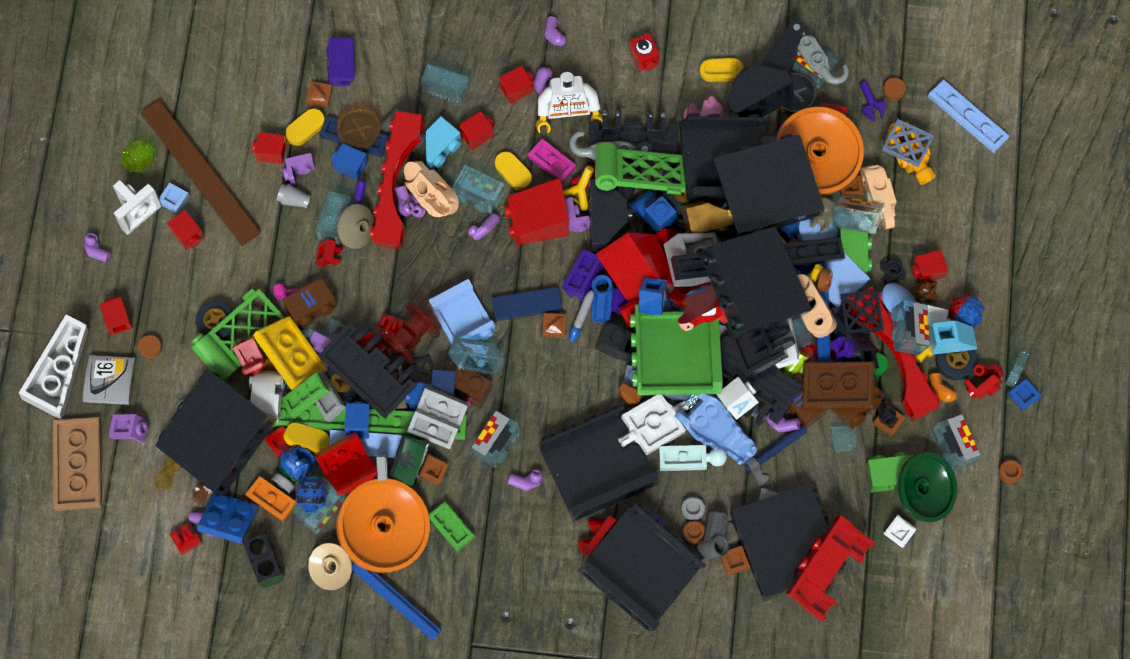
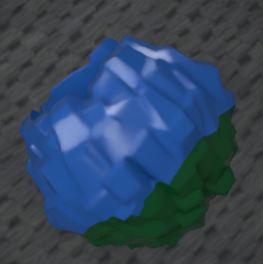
[278,446,316,483]

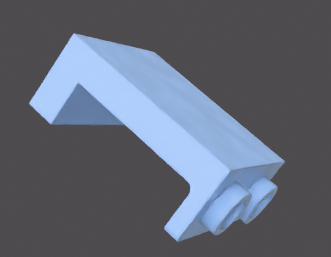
[429,279,496,352]

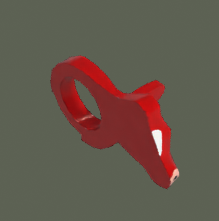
[668,281,728,331]

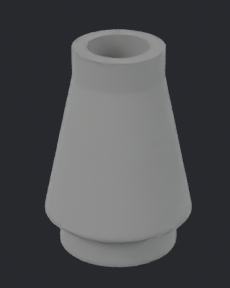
[276,184,311,208]

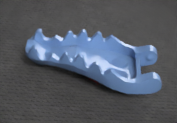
[674,394,757,465]

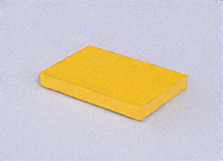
[253,316,328,390]

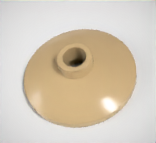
[309,543,352,590]

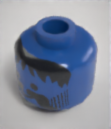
[296,477,327,513]

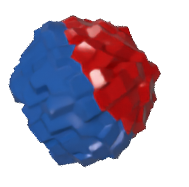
[948,295,985,330]

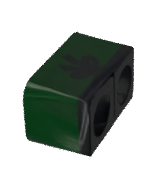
[388,433,430,488]
[243,533,284,588]

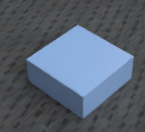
[158,182,189,214]

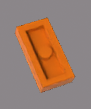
[245,476,297,523]

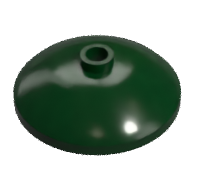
[898,452,957,522]

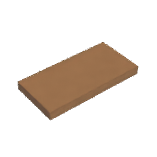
[53,417,102,511]

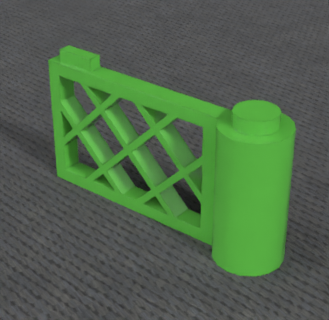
[595,142,686,195]
[191,289,285,381]

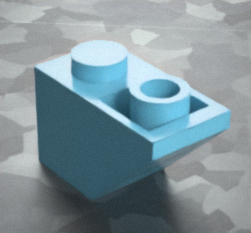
[426,117,461,170]
[929,321,977,355]

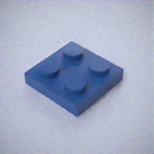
[197,493,259,544]

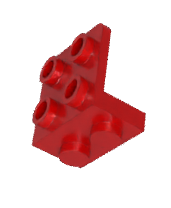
[314,432,378,495]

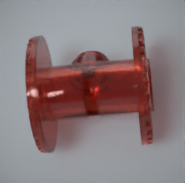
[379,303,440,364]

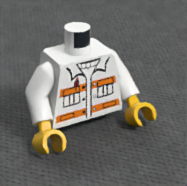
[536,72,602,133]

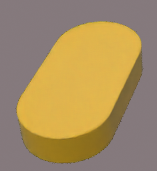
[700,58,744,82]
[285,109,325,146]
[495,152,532,191]
[283,423,330,453]

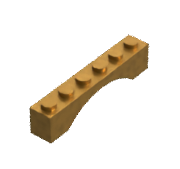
[681,175,818,234]

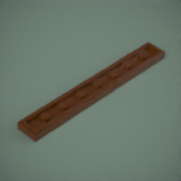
[141,100,260,246]

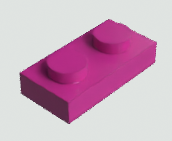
[528,139,576,184]

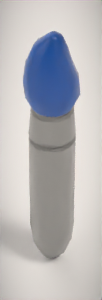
[569,290,594,342]

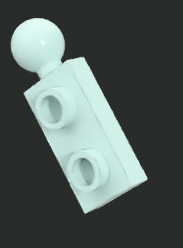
[659,445,727,471]

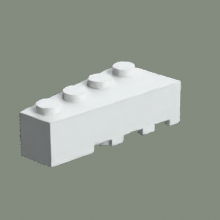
[19,315,88,419]

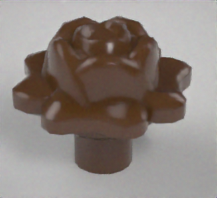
[915,280,938,302]

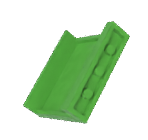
[630,305,722,395]

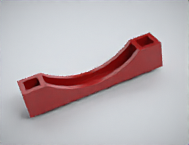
[370,111,425,250]
[845,287,940,423]

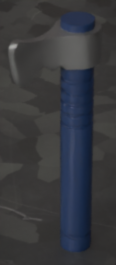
[744,425,807,487]

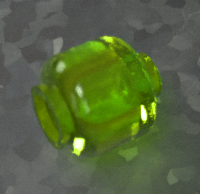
[121,140,155,173]

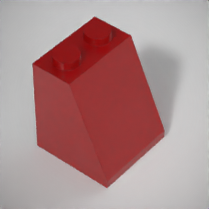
[504,179,569,245]
[596,232,673,302]

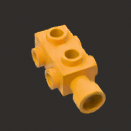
[886,121,936,185]

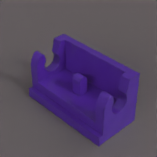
[326,38,355,86]
[562,249,606,303]

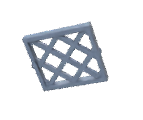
[882,119,934,168]

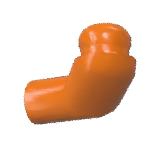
[929,373,956,403]

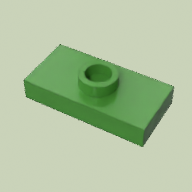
[281,372,330,419]
[428,501,475,552]

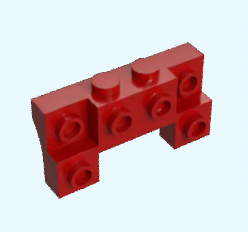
[785,515,875,621]

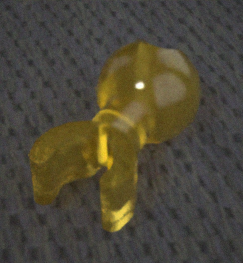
[154,457,182,491]

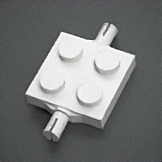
[618,395,689,455]

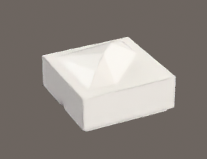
[884,514,917,548]

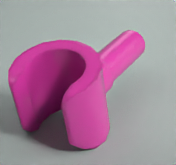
[273,283,300,300]

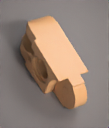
[404,161,459,217]
[860,165,897,230]
[797,274,837,338]

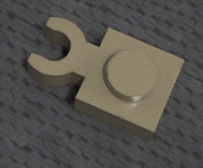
[810,195,836,234]

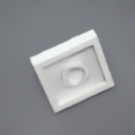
[113,180,161,235]

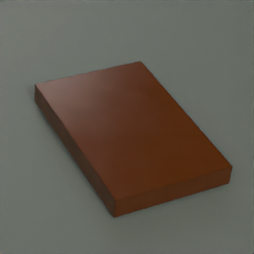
[803,361,874,409]

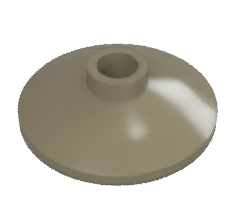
[337,204,375,249]

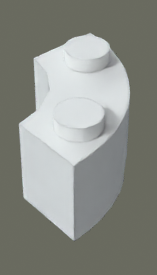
[249,370,284,422]

